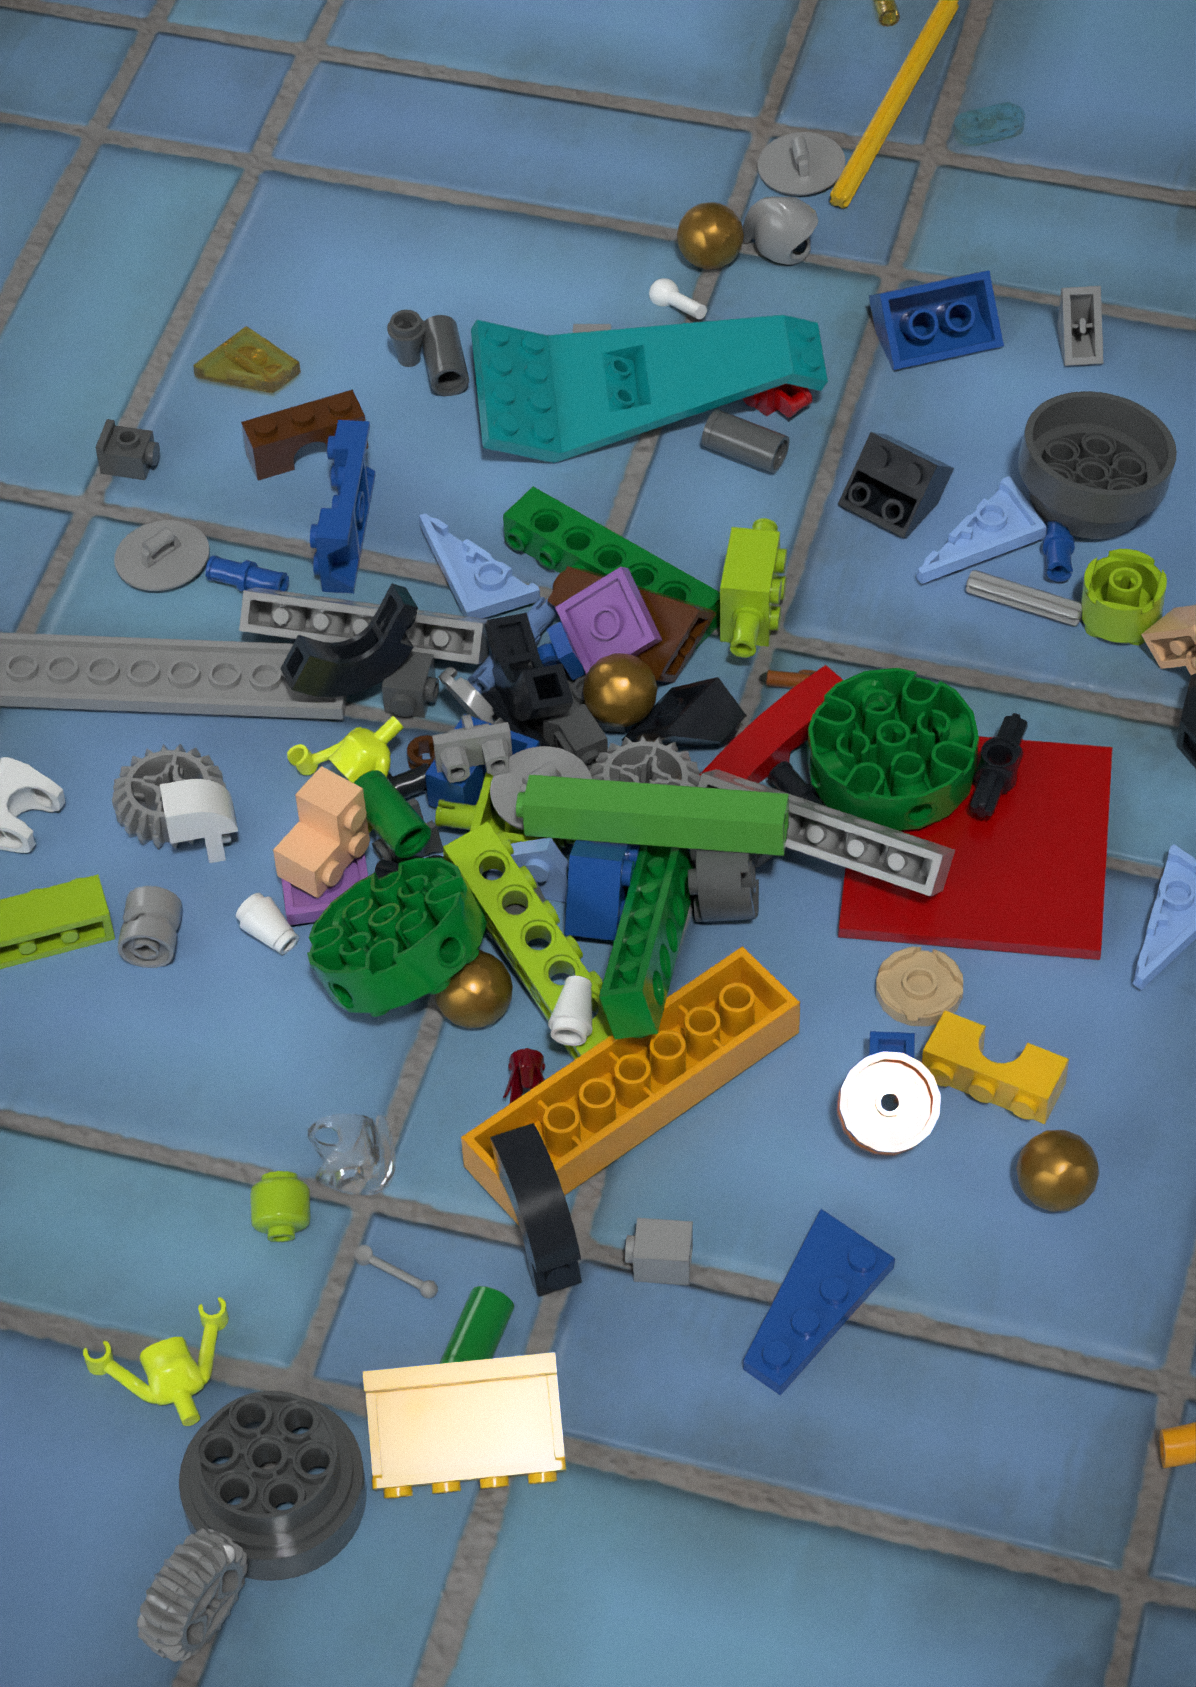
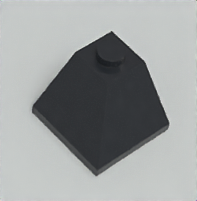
[621,677,747,747]

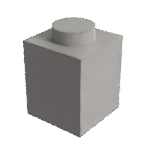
[625,1218,693,1285]

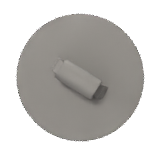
[757,132,845,196]
[114,520,209,591]
[490,746,592,830]

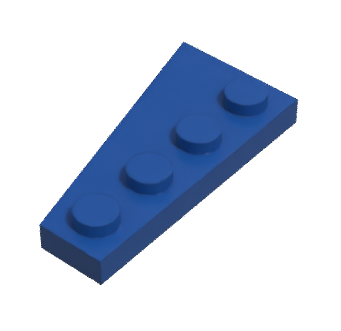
[743,1209,895,1396]

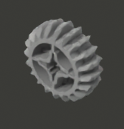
[590,734,701,787]
[112,744,226,850]
[137,1528,248,1662]

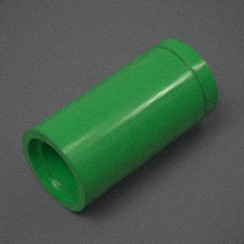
[354,770,431,858]
[439,1286,514,1364]

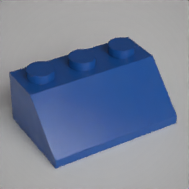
[869,270,1004,370]

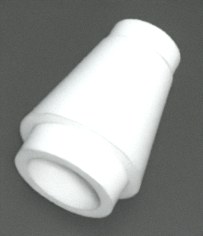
[236,893,299,955]
[548,976,592,1046]

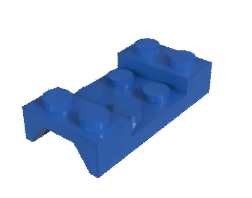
[310,420,376,594]

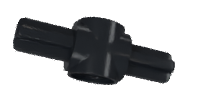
[970,713,1028,819]

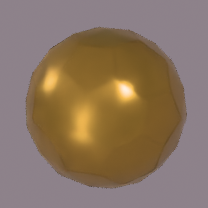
[677,202,744,270]
[583,653,657,727]
[435,950,513,1028]
[1016,1130,1099,1212]

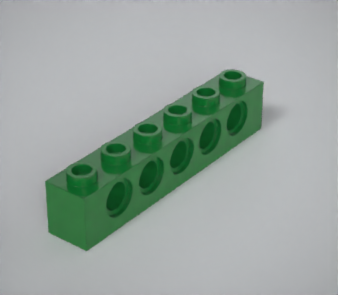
[503,486,720,651]
[599,845,695,1039]

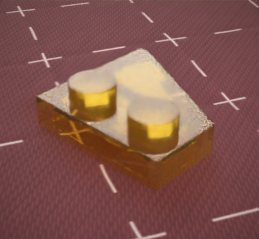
[193,326,301,393]

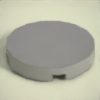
[438,667,504,724]

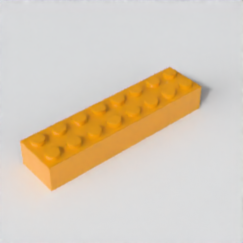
[461,946,800,1225]

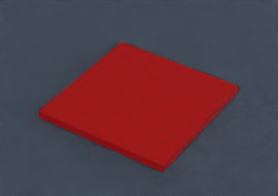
[838,736,1113,960]

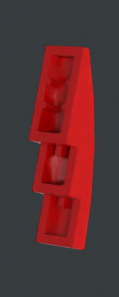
[699,665,843,783]

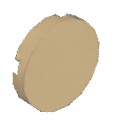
[876,947,963,1026]

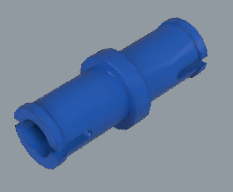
[1043,521,1075,582]
[206,555,289,592]

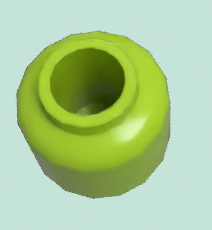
[250,1171,311,1242]

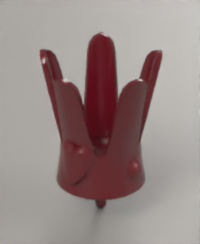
[503,1048,546,1103]

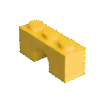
[922,1010,1069,1124]

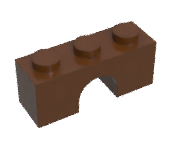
[241,389,369,481]

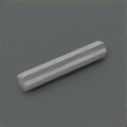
[966,570,1082,626]

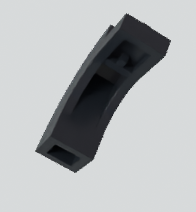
[280,583,418,697]
[484,613,574,722]
[490,1123,582,1297]

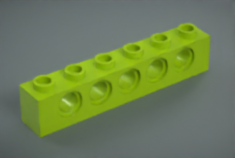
[443,821,613,1060]

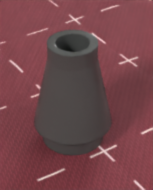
[387,310,425,367]

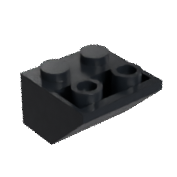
[838,432,954,538]

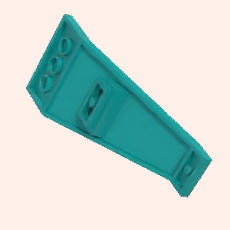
[471,315,828,463]

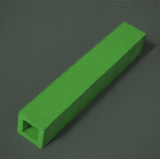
[516,775,789,856]

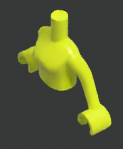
[287,716,404,832]
[83,1297,229,1426]

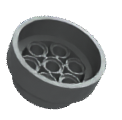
[1018,391,1177,539]
[179,1391,367,1581]

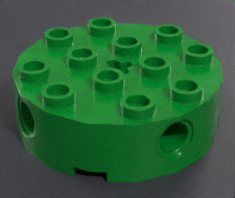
[807,668,979,831]
[307,858,487,1017]

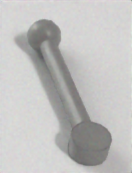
[354,1245,438,1299]

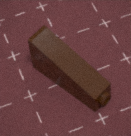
[547,566,716,683]

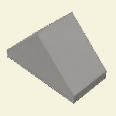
[1057,286,1104,366]

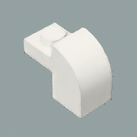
[159,779,238,863]

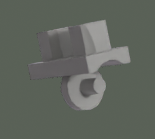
[432,714,512,783]

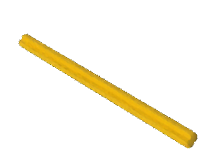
[830,0,959,209]

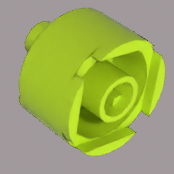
[1081,549,1167,645]

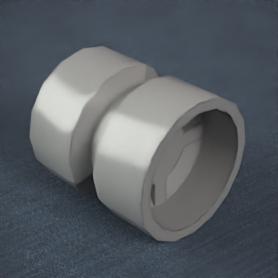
[117,886,182,968]

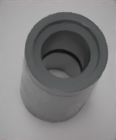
[422,315,469,396]
[702,409,789,473]

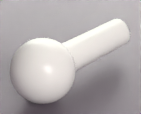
[649,278,707,319]

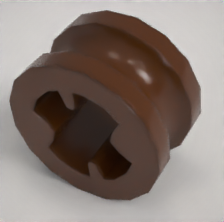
[407,735,435,770]

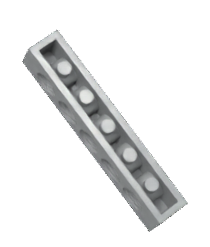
[239,587,490,664]
[698,769,955,896]

